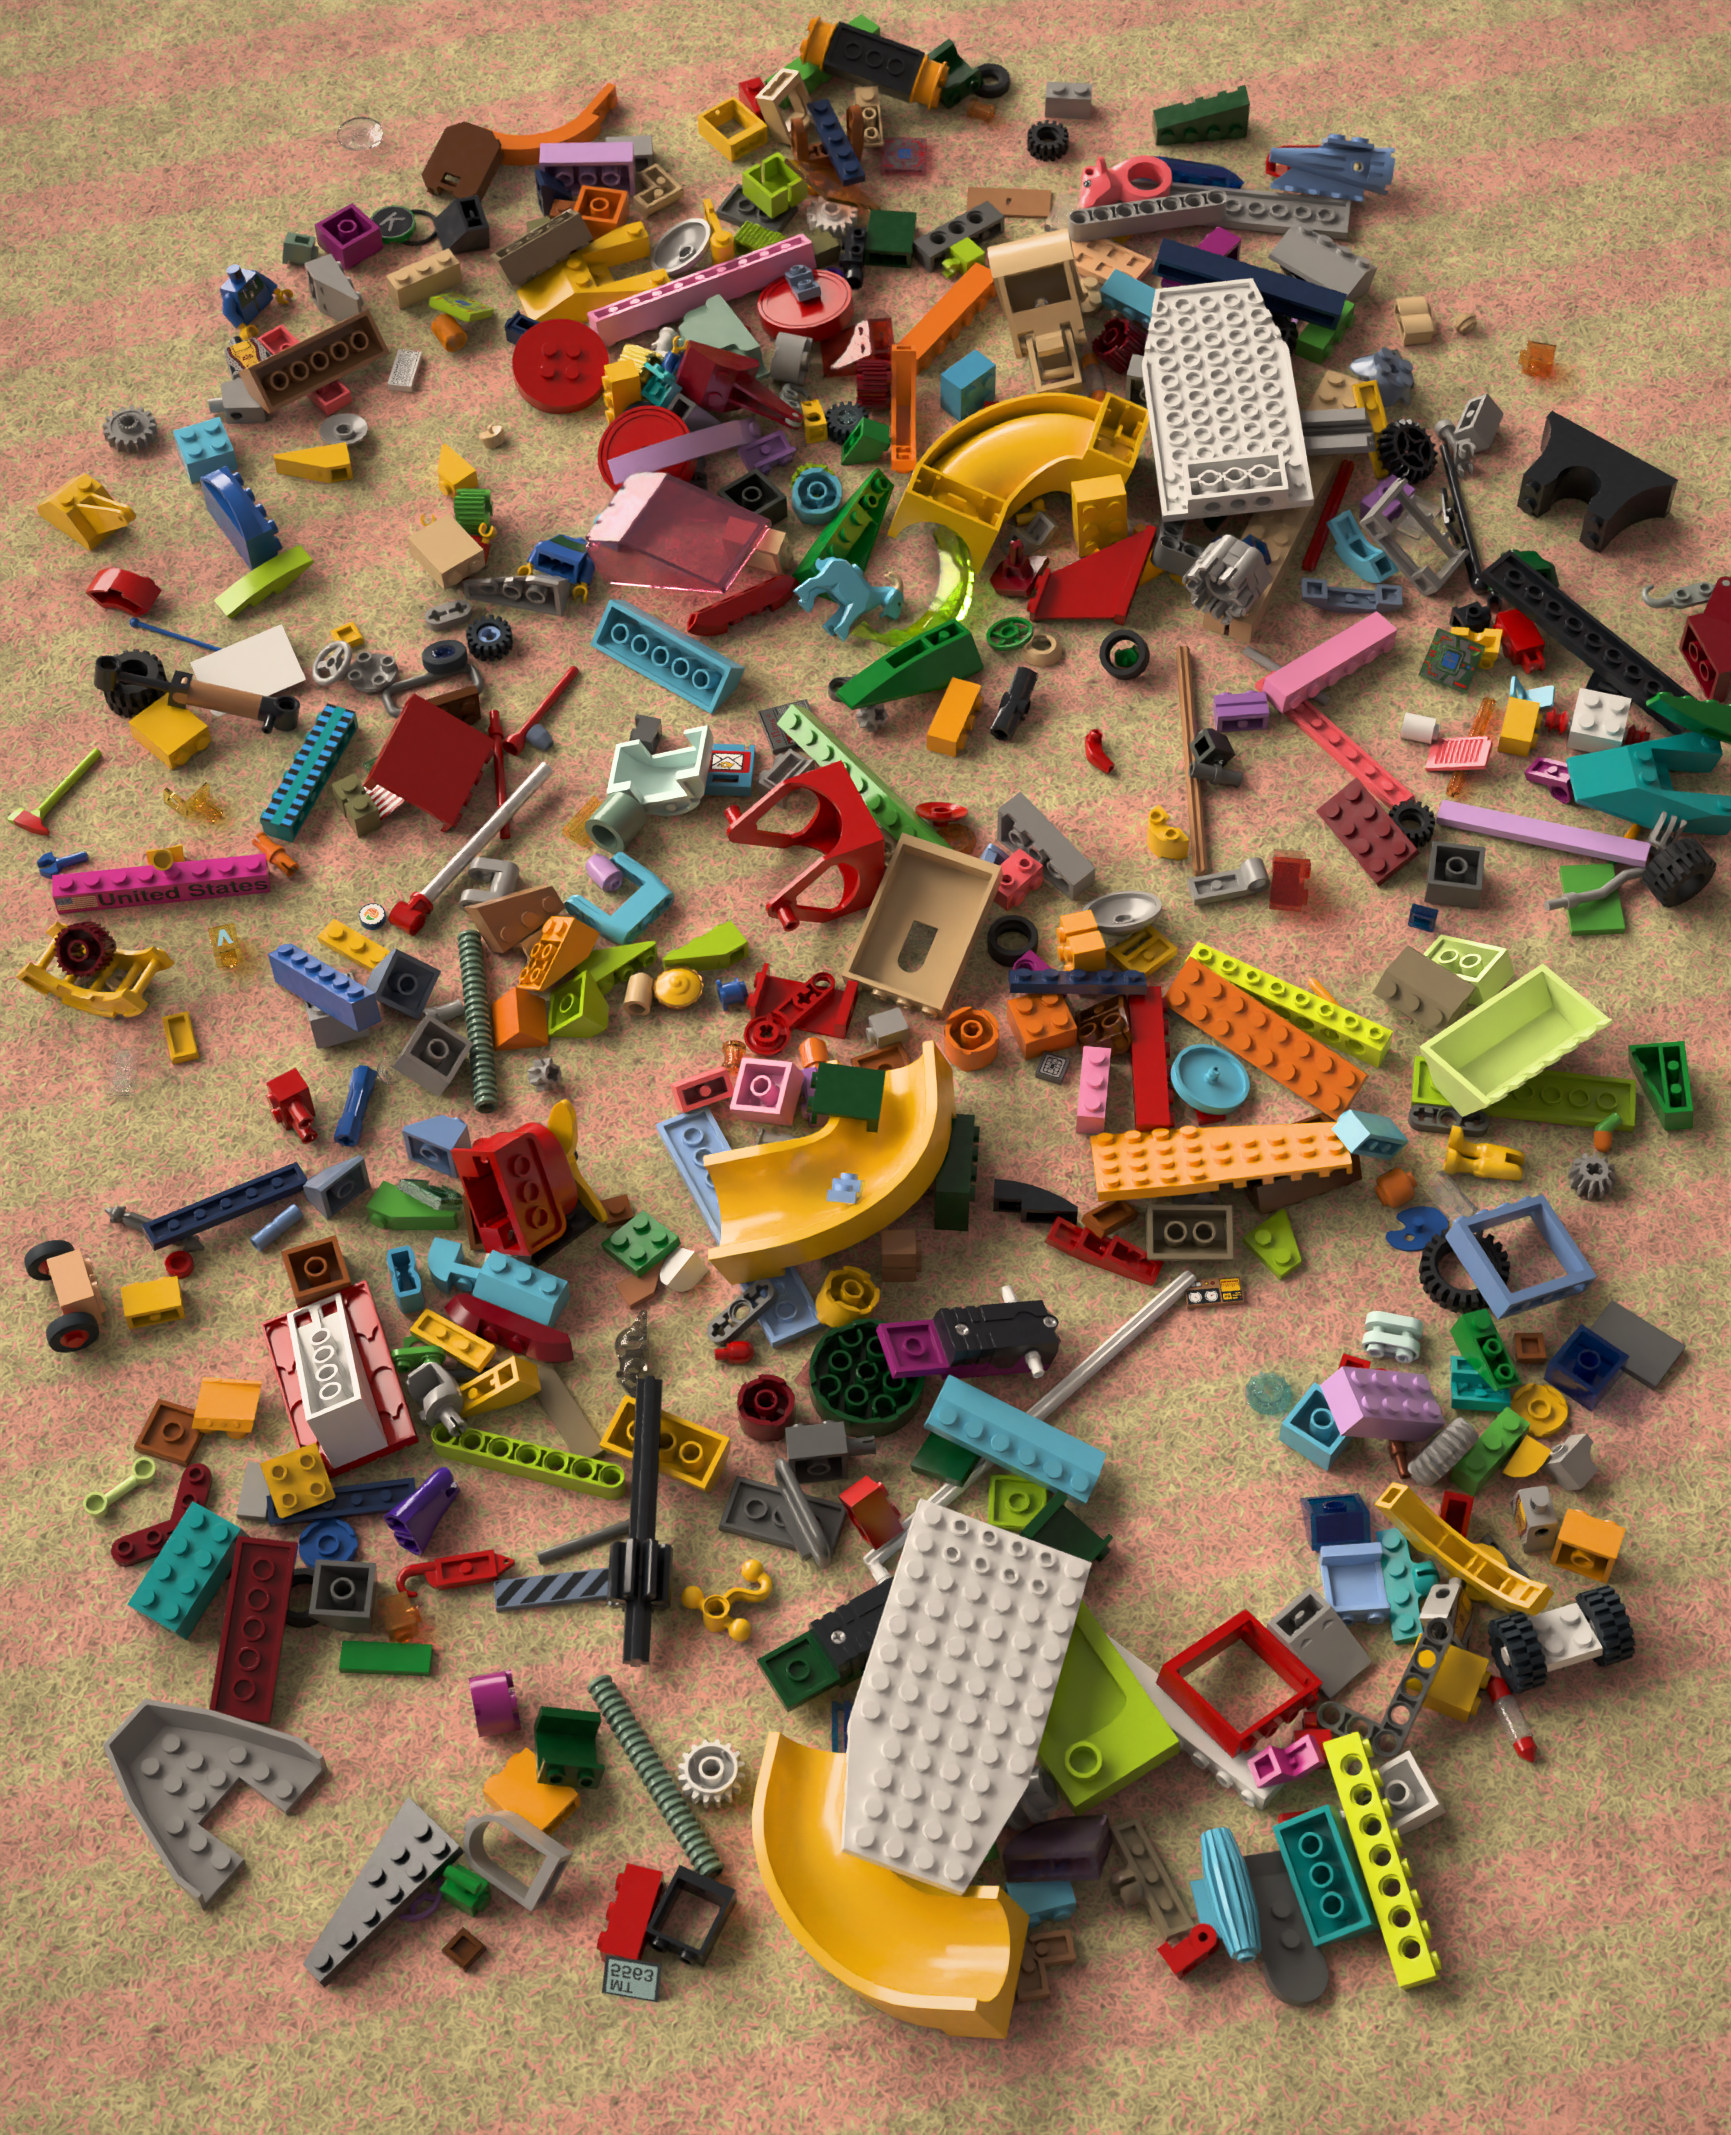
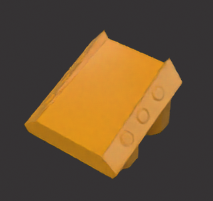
[191,1377,262,1440]

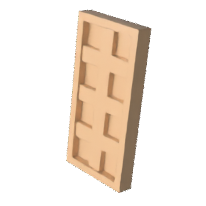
[1071,238,1152,284]

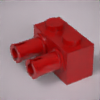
[266,1067,318,1144]

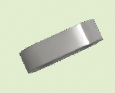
[425,599,472,631]

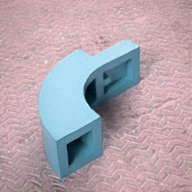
[1326,509,1399,583]

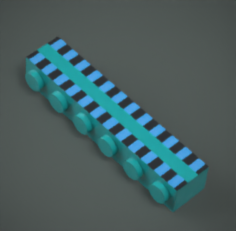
[260,703,358,843]

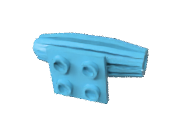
[1190,1827,1261,1963]

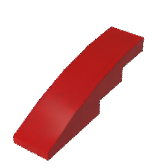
[1044,1216,1164,1286]

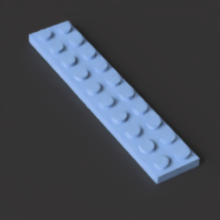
[656,1105,824,1349]

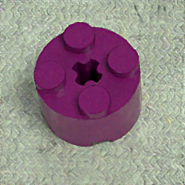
[469,1669,522,1738]

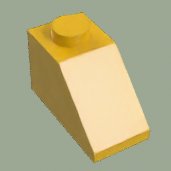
[438,444,478,499]

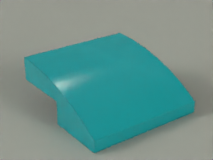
[1450,1355,1511,1412]

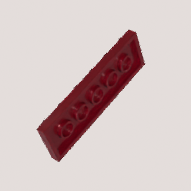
[209,1536,298,1724]

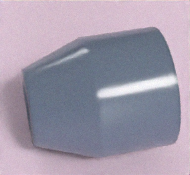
[526,724,554,751]

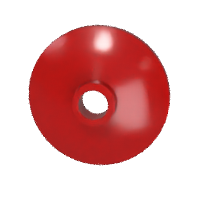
[915,802,968,827]

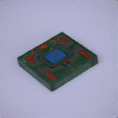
[1418,628,1486,694]

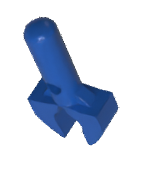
[37,851,89,879]

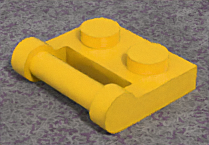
[1106,925,1178,978]

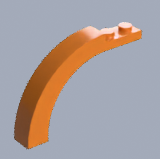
[485,83,618,166]
[891,345,916,474]

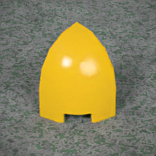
[1502,1435,1552,1478]

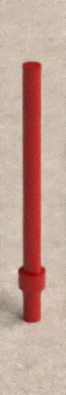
[488,710,510,840]

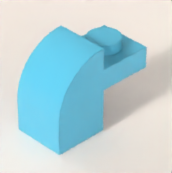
[428,1237,480,1294]

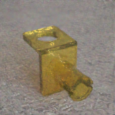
[163,782,223,824]

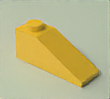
[459,1356,541,1418]

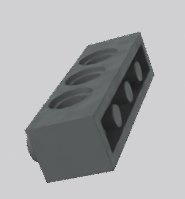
[913,201,1005,273]

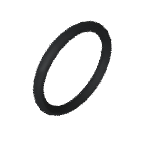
[401,209,437,246]

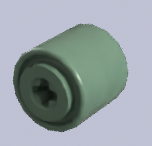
[585,792,647,854]

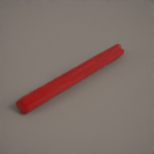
[1302,459,1355,572]

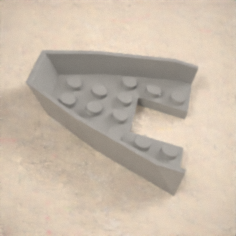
[103,1699,328,1911]

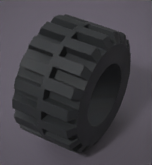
[103,649,169,718]
[1642,838,1717,908]

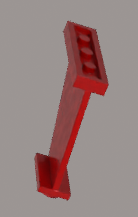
[1027,525,1157,626]

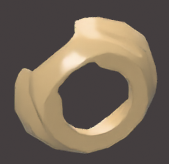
[1021,634,1063,667]

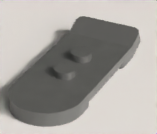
[1243,1850,1329,2006]

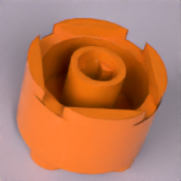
[944,1007,999,1072]

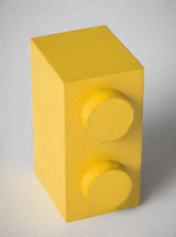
[1497,697,1543,757]
[120,1276,186,1330]

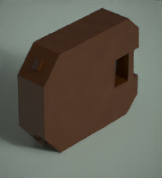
[421,121,505,203]

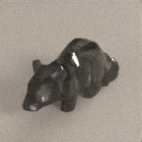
[615,1310,649,1399]

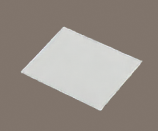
[190,624,306,717]

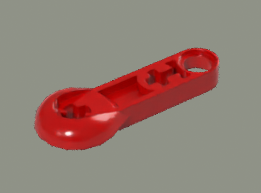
[743,972,835,1056]

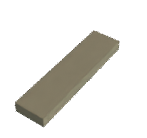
[534,1362,607,1459]

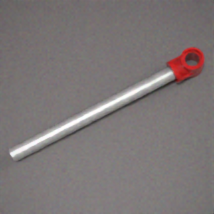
[389,762,553,936]

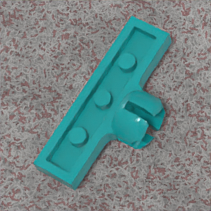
[1376,1528,1440,1645]

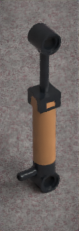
[94,655,300,734]

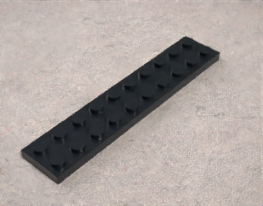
[1479,550,1698,735]

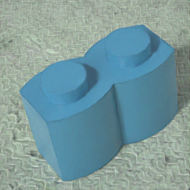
[387,1245,425,1314]

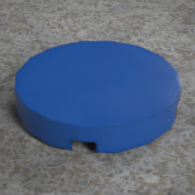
[299,1518,358,1570]

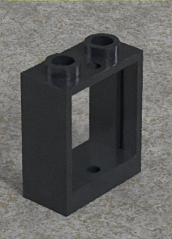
[646,1865,737,1967]

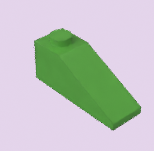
[366,1180,459,1230]

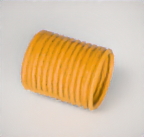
[431,313,467,352]

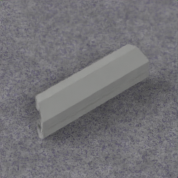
[1299,408,1376,456]

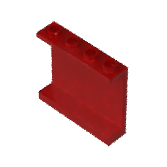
[363,693,495,832]

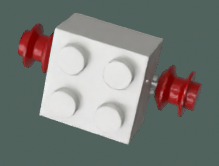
[1544,688,1650,753]

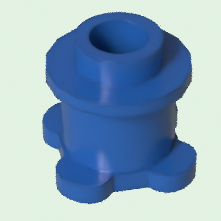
[716,977,748,1011]

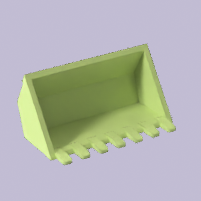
[1420,964,1614,1117]

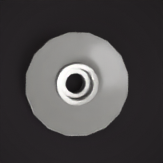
[319,413,368,447]

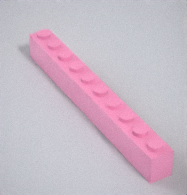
[587,234,817,347]

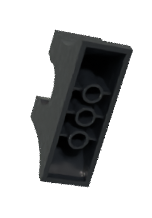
[1517,411,1678,553]

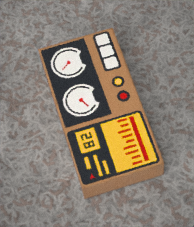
[1185,1276,1244,1309]

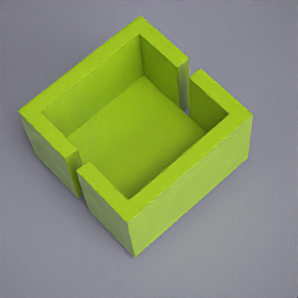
[742,152,808,219]

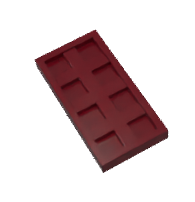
[1316,777,1420,886]

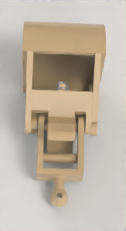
[987,228,1088,394]

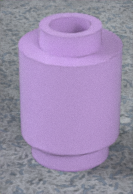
[585,854,623,892]

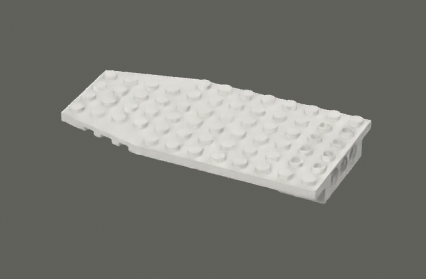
[1142,278,1314,522]
[841,1499,1092,1896]

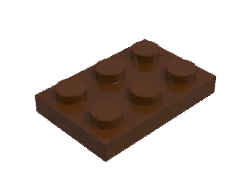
[401,684,481,725]

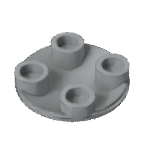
[347,651,398,692]

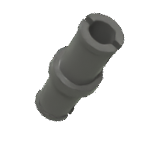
[1188,761,1243,788]

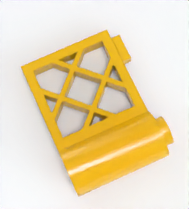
[703,198,735,267]

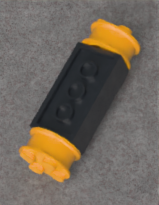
[799,15,949,111]

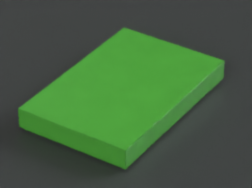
[1559,864,1625,936]

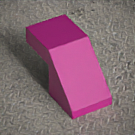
[1247,1734,1326,1789]

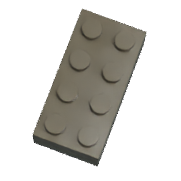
[490,209,593,287]

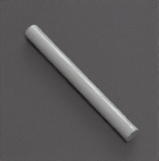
[1243,646,1331,706]

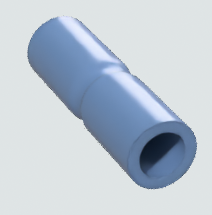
[250,1204,303,1252]

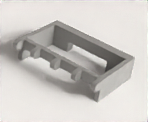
[1359,478,1470,596]

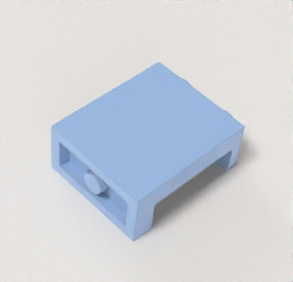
[1318,1542,1391,1626]

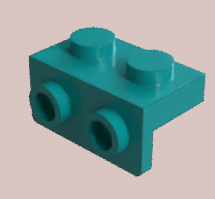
[641,362,682,409]

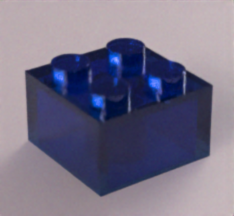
[1543,1324,1630,1412]

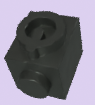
[1189,728,1236,768]

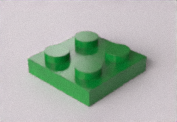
[601,1210,681,1278]

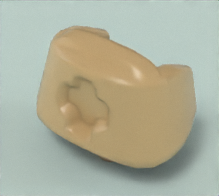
[479,425,505,449]

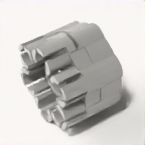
[1182,535,1272,625]

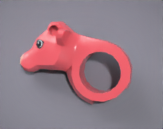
[1077,155,1173,210]

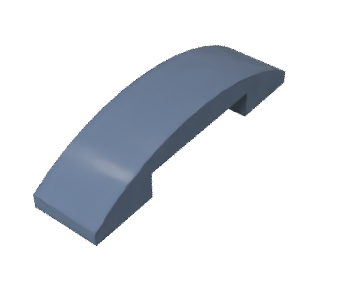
[1301,578,1403,613]

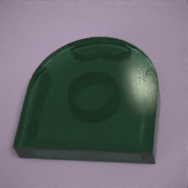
[397,1179,463,1211]

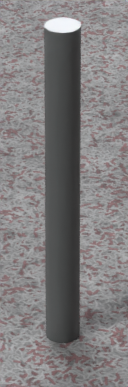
[536,1520,629,1564]

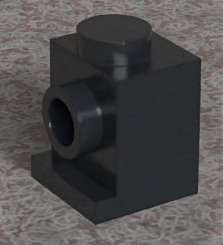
[1449,601,1492,633]

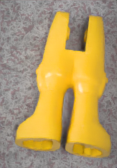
[1443,1125,1525,1181]

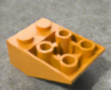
[517,916,600,992]

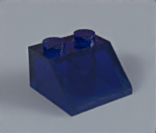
[1300,1493,1371,1553]

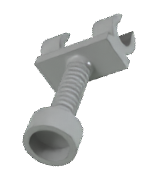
[1434,419,1475,479]

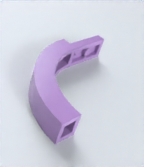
[607,417,762,484]

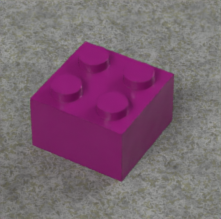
[315,203,383,270]

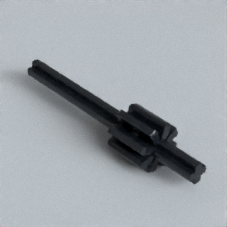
[607,1376,673,1667]

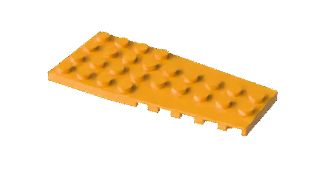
[1090,1122,1352,1202]

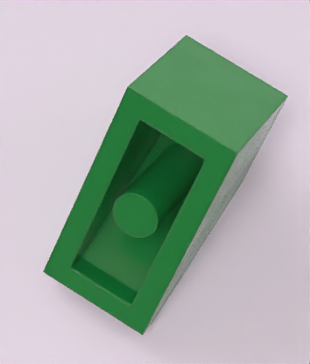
[841,417,891,465]

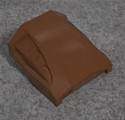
[1075,994,1134,1058]

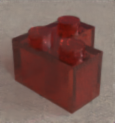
[1269,849,1311,912]

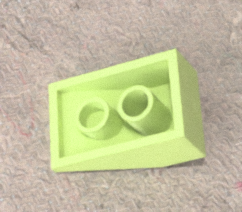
[1423,935,1515,1006]

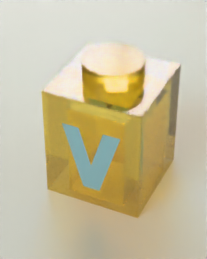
[208,922,244,968]

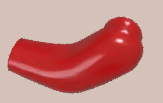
[1085,729,1115,775]

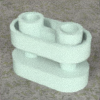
[1362,1311,1424,1363]

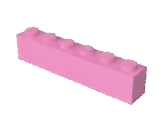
[1262,611,1398,714]

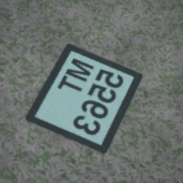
[602,1955,662,2003]

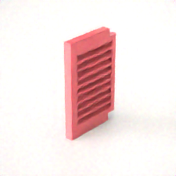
[1425,736,1493,772]

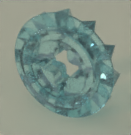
[1245,1371,1291,1415]

